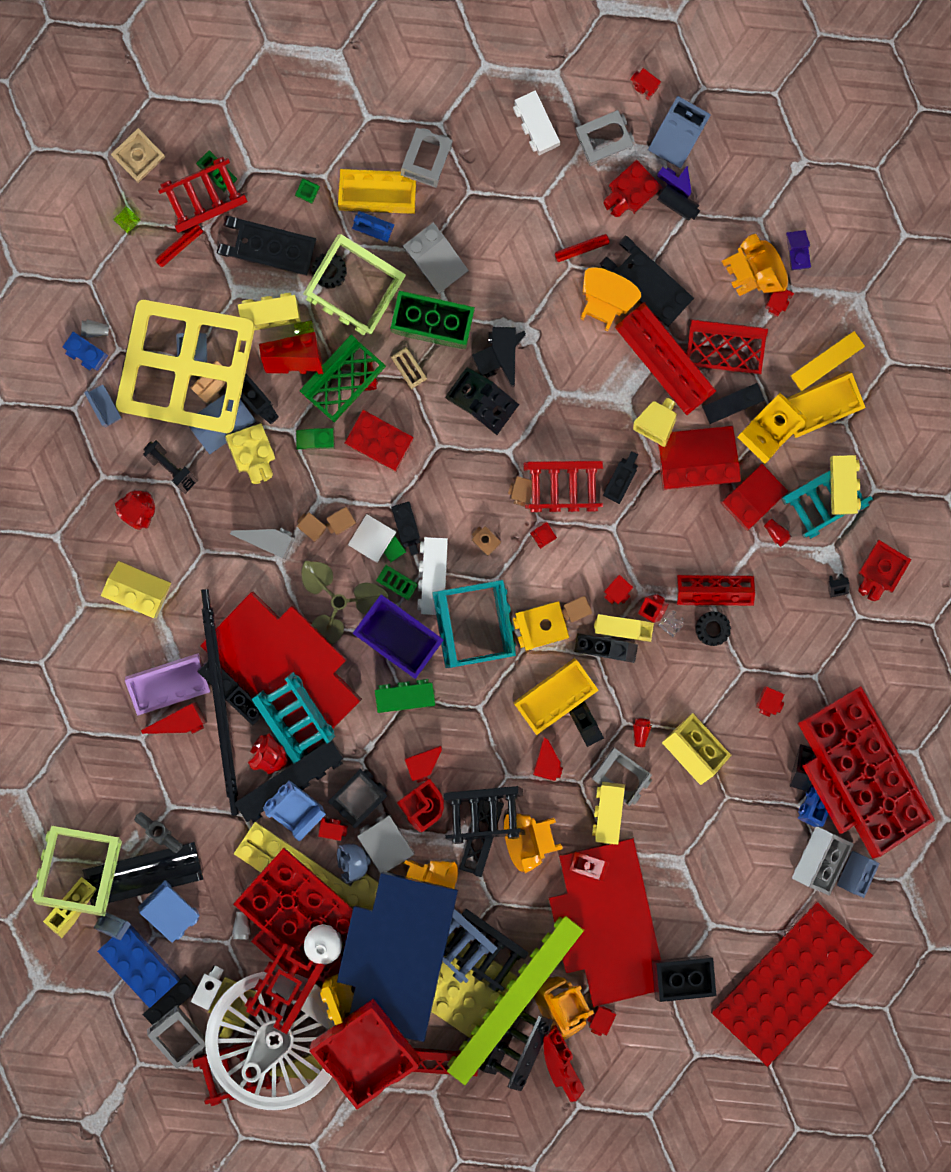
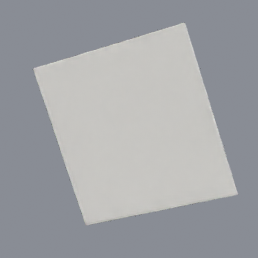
[348,514,396,563]

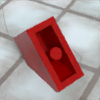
[533,737,563,781]
[405,746,442,783]

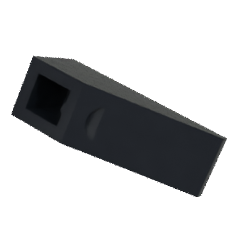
[574,633,638,663]

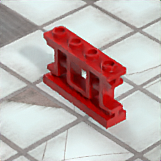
[245,943,325,1035]

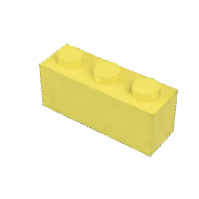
[830,455,861,515]
[592,782,625,845]

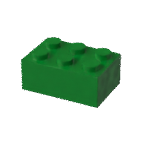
[375,679,436,713]

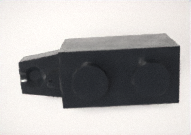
[241,374,279,425]

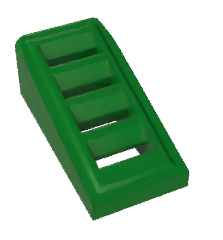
[196,150,238,193]
[376,565,419,601]

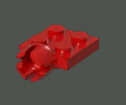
[604,160,663,217]
[858,540,912,601]

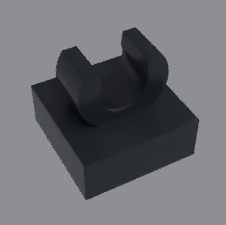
[828,573,850,598]

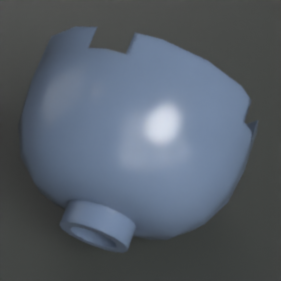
[337,844,371,883]

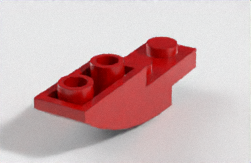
[543,1025,585,1102]

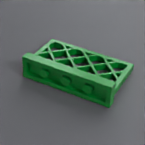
[299,335,386,423]

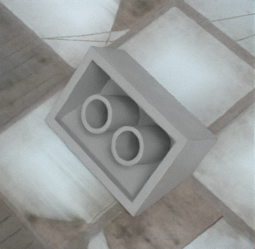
[792,827,854,896]

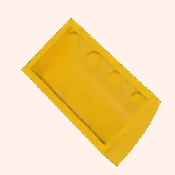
[338,169,416,214]
[787,371,866,438]
[513,658,599,735]

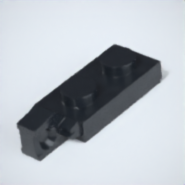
[602,451,639,504]
[391,501,420,556]

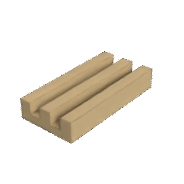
[391,347,427,390]

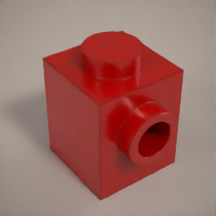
[603,575,634,605]
[638,594,669,623]
[756,686,785,717]
[587,1005,617,1036]

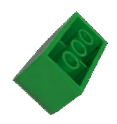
[390,291,475,349]

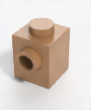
[508,476,532,507]
[472,526,501,556]

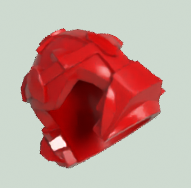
[115,490,156,530]
[248,733,287,774]

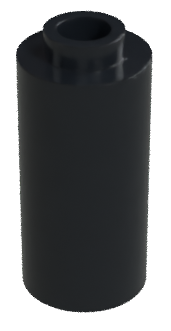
[657,184,701,221]

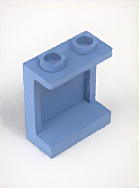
[263,780,326,842]
[138,880,200,943]

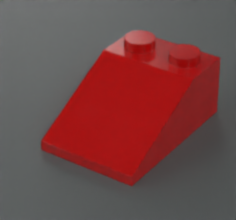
[721,464,788,531]
[141,702,207,734]

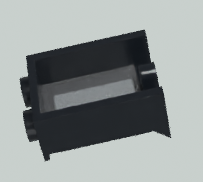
[328,768,388,828]

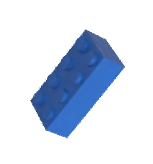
[97,925,181,1008]

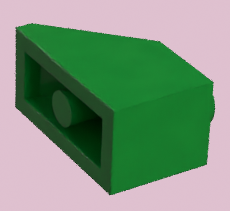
[296,428,335,450]

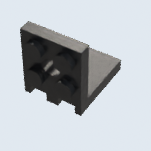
[445,367,519,435]

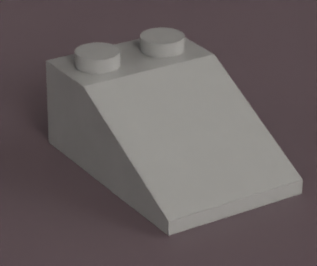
[403,222,469,294]
[230,528,295,559]

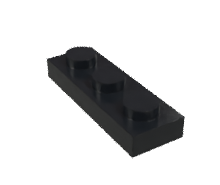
[142,974,198,1025]

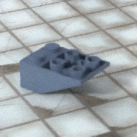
[648,96,711,169]

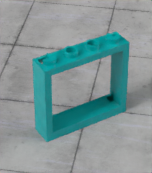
[432,580,517,668]

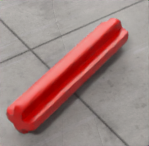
[155,224,203,267]
[555,234,610,262]

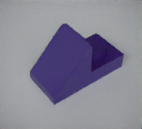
[657,166,692,198]
[786,230,811,271]

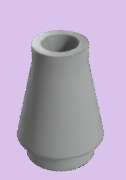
[81,319,109,338]
[232,912,251,940]

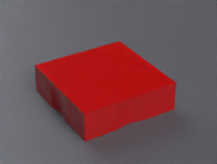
[309,999,421,1110]

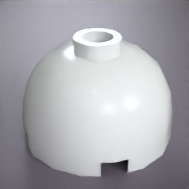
[304,924,343,965]

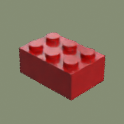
[345,410,414,472]

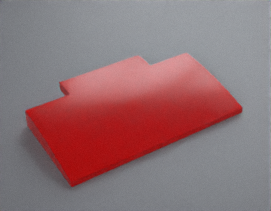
[200,592,362,753]
[798,686,935,859]
[549,838,661,1007]
[233,848,355,992]

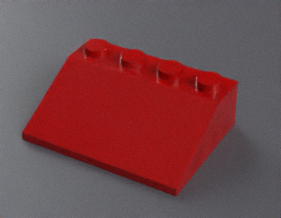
[658,426,741,490]

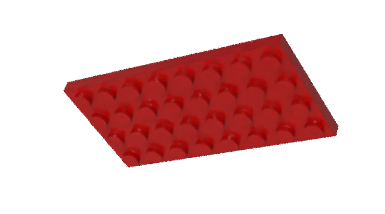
[711,902,873,1067]

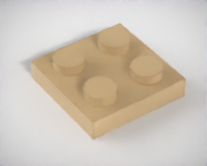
[111,128,165,183]

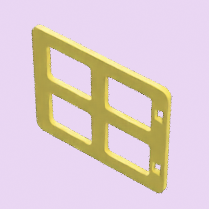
[116,300,255,434]

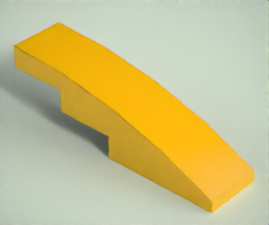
[791,331,865,391]

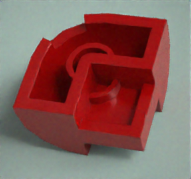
[397,778,444,832]

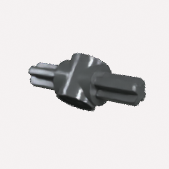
[134,812,183,853]

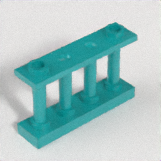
[781,470,873,539]
[252,672,335,764]

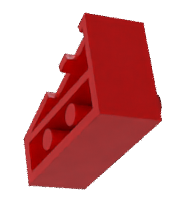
[259,332,323,374]

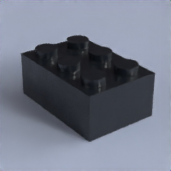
[652,955,717,1002]

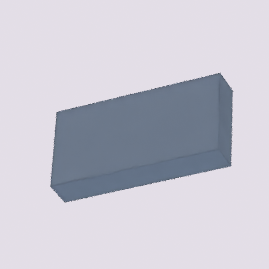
[93,912,131,940]

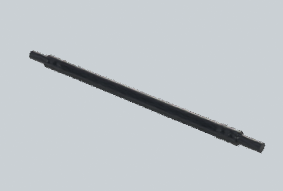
[201,589,239,816]

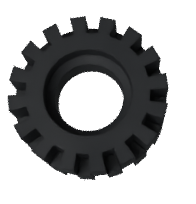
[312,252,347,289]
[695,611,731,646]

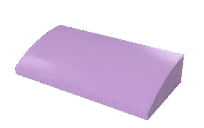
[125,653,210,716]

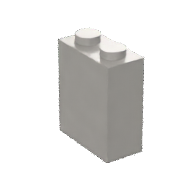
[357,814,415,873]

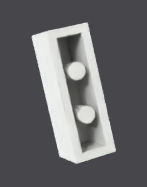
[513,90,560,155]

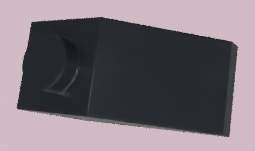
[569,701,604,747]
[790,744,816,792]

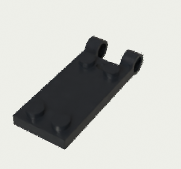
[216,216,317,276]
[599,235,694,327]

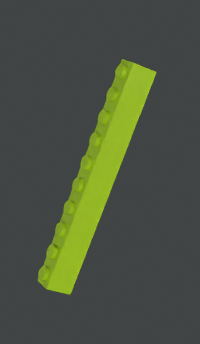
[447,916,584,1085]

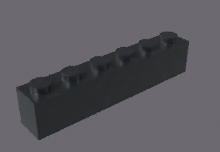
[234,739,344,823]

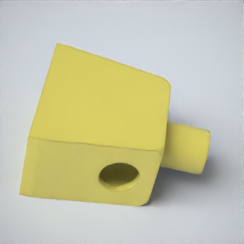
[633,398,677,447]

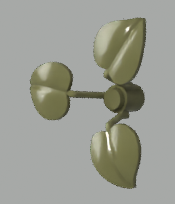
[301,561,389,645]

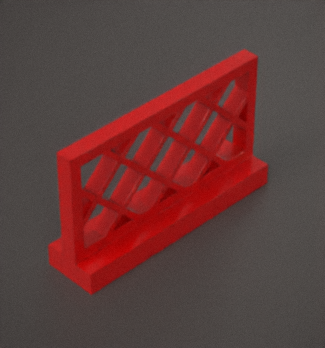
[687,319,768,374]

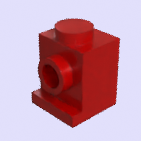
[630,68,661,101]
[765,289,794,317]
[530,522,557,549]
[318,817,348,841]

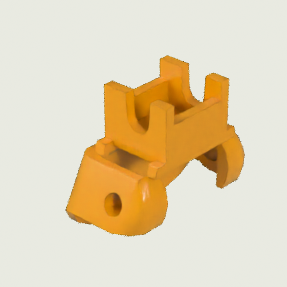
[722,233,788,296]
[580,267,641,332]
[504,813,563,874]
[404,859,458,889]
[534,976,594,1040]

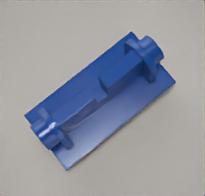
[352,211,394,243]

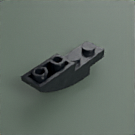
[197,660,262,726]

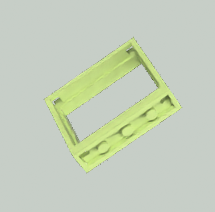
[303,234,406,335]
[32,826,122,916]

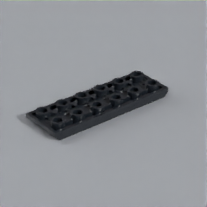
[82,842,204,906]

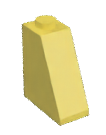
[594,614,654,642]

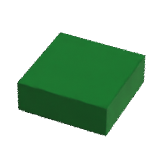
[295,178,320,204]
[384,536,406,563]

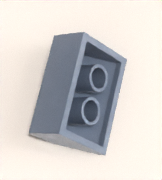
[189,394,256,455]

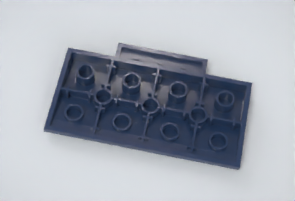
[337,872,458,1042]

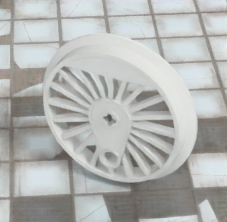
[205,971,335,1110]

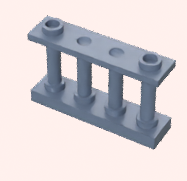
[443,909,497,983]

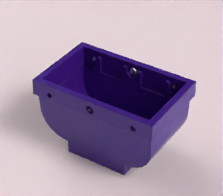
[352,594,444,679]

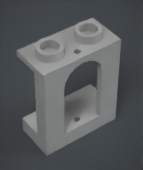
[575,110,635,166]
[401,128,453,188]
[592,747,652,806]

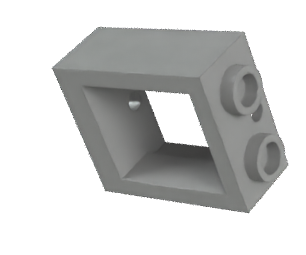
[147,1005,206,1069]

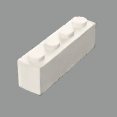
[417,537,448,615]

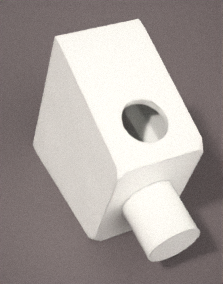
[191,965,224,1010]

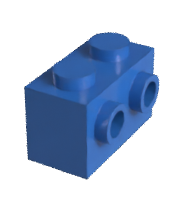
[63,332,108,371]
[798,785,828,827]

